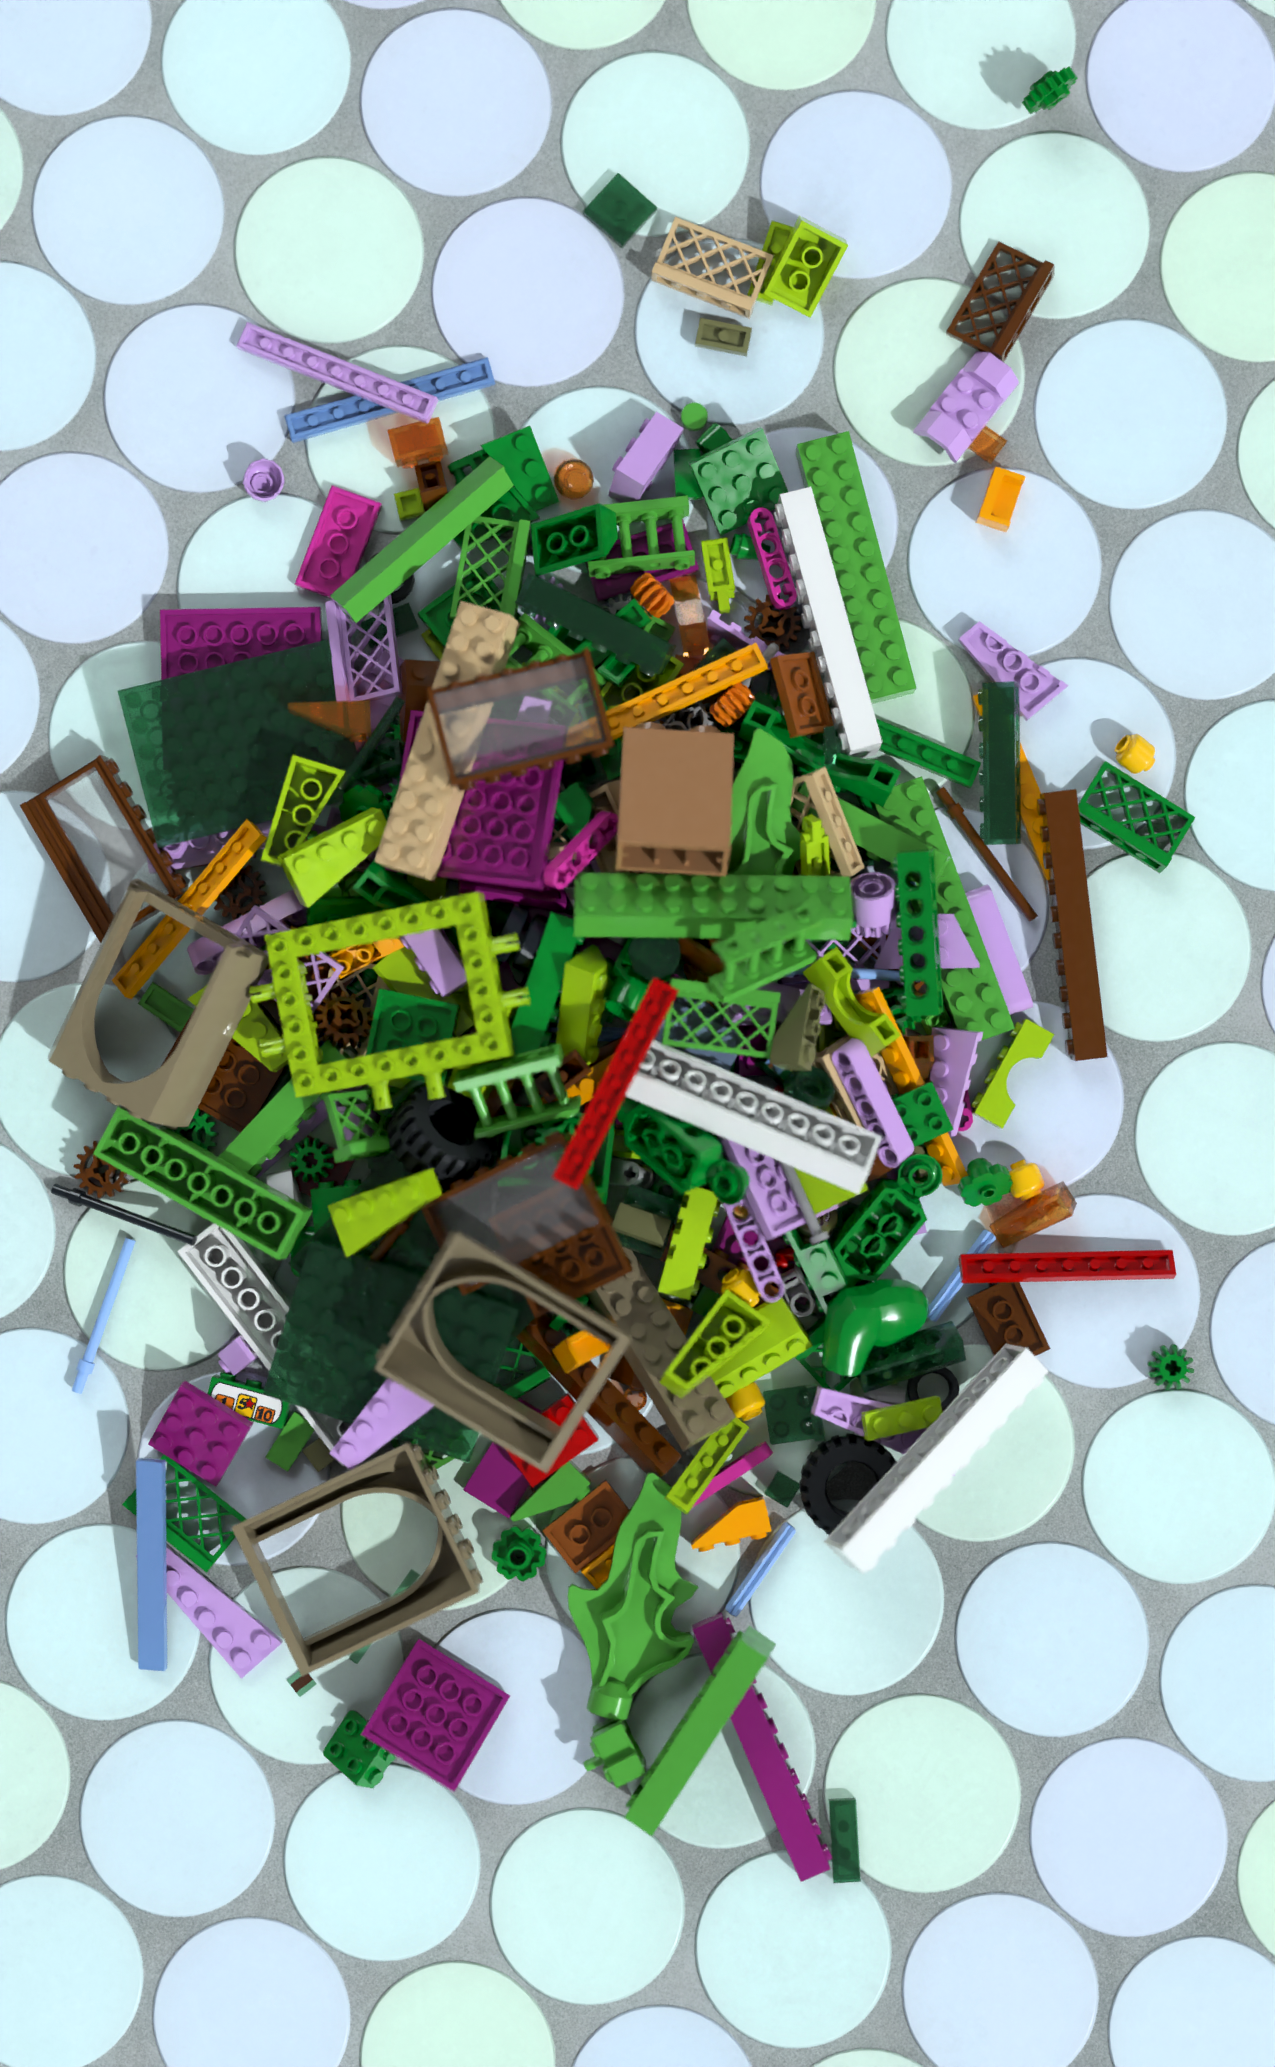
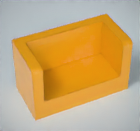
[976,467,1026,532]
[552,1318,611,1374]

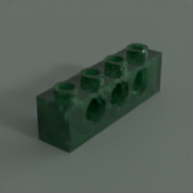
[856,1321,966,1393]

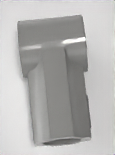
[850,1377,906,1405]

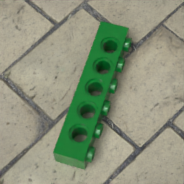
[893,849,943,1016]

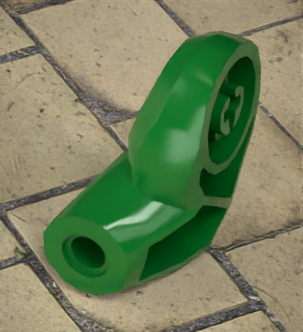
[822,1279,929,1376]

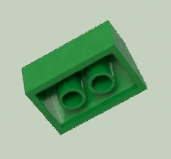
[531,503,618,576]

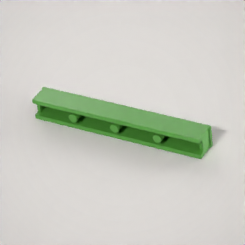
[330,456,514,623]

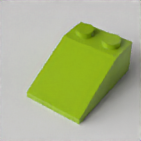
[764,215,848,318]

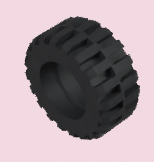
[388,1086,495,1190]
[799,1433,897,1535]

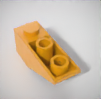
[328,936,405,979]
[691,1496,772,1552]

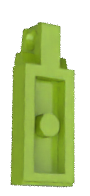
[701,537,735,614]
[800,814,830,876]

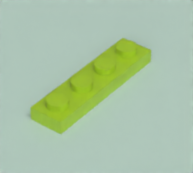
[665,1417,749,1515]

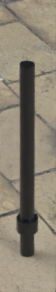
[51,1184,197,1246]

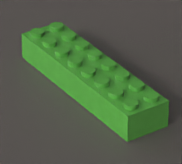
[93,1106,313,1260]
[624,1625,776,1837]

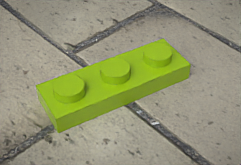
[861,1396,942,1441]

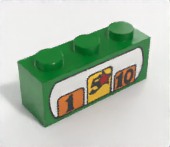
[207,1371,292,1429]

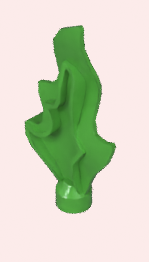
[726,728,802,962]
[567,1472,698,1720]

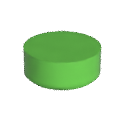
[681,403,708,431]

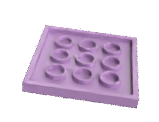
[721,1138,848,1241]

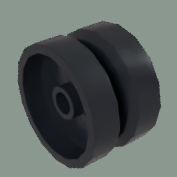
[496,903,549,973]

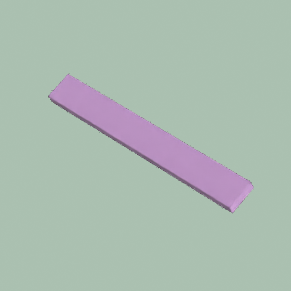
[237,322,439,424]

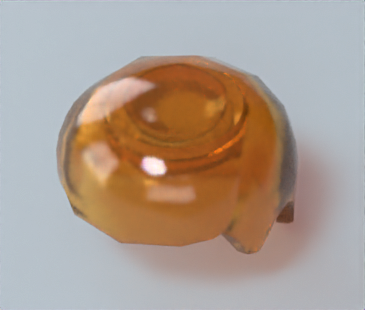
[553,458,594,500]

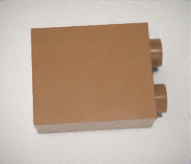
[616,722,734,876]

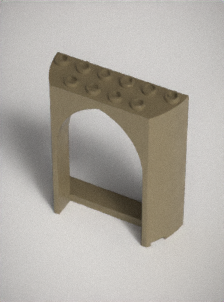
[48,879,269,1130]
[375,1230,632,1473]
[231,1442,483,1676]

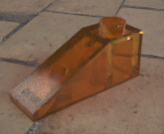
[669,575,710,657]
[288,700,372,742]
[989,1181,1077,1248]

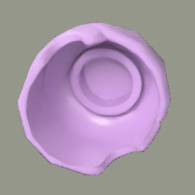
[243,458,285,502]

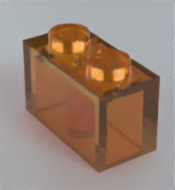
[387,417,449,469]

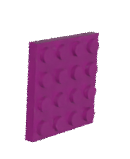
[360,1639,510,1793]

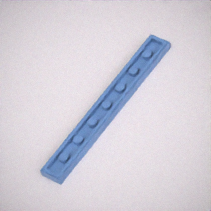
[284,357,496,443]
[136,1458,167,1671]

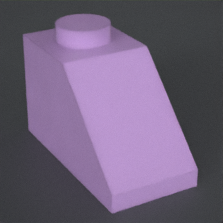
[217,1335,259,1376]

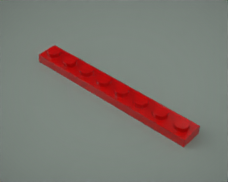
[552,978,679,1190]
[958,1250,1176,1283]

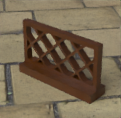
[946,241,1055,362]

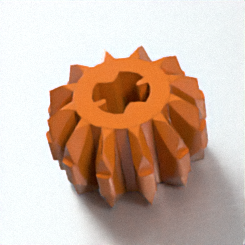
[630,572,674,618]
[710,682,755,727]

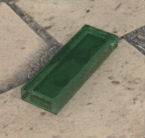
[828,1798,860,1883]

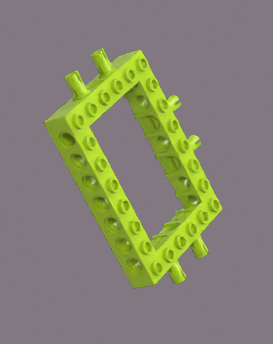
[249,892,530,1110]

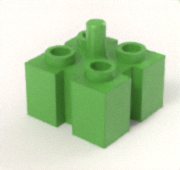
[583,1719,646,1788]

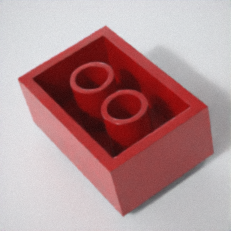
[505,1393,599,1488]

